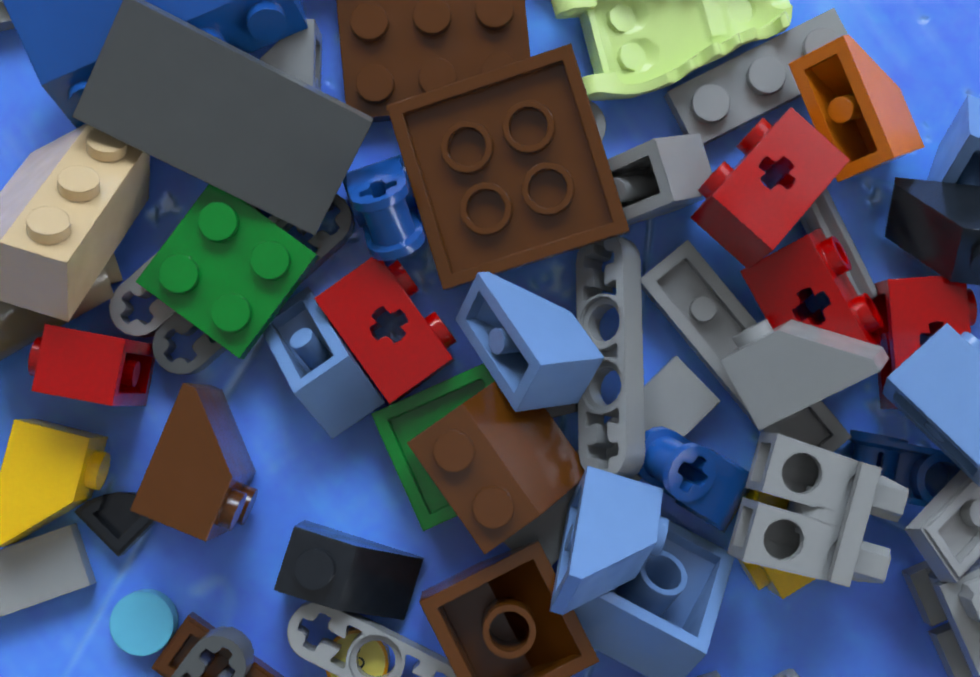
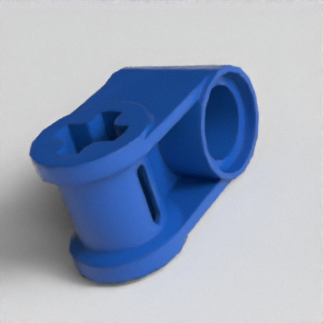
[343,154,425,261]
[637,426,750,533]
[849,430,961,507]

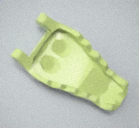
[551,0,793,101]

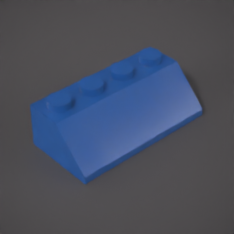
[2,0,309,129]

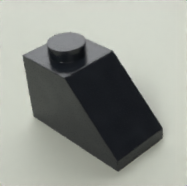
[885,177,980,285]
[274,520,424,620]

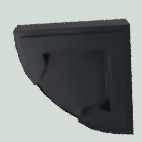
[74,492,157,557]

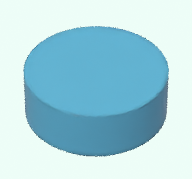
[109,589,178,656]

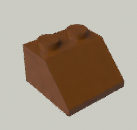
[407,381,585,554]
[130,383,258,542]
[419,540,599,677]

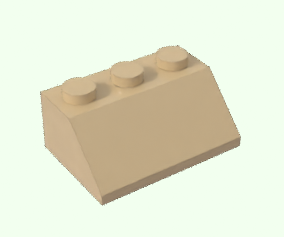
[0,124,150,322]

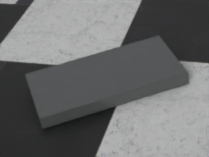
[72,0,373,236]

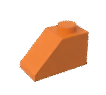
[788,34,925,182]

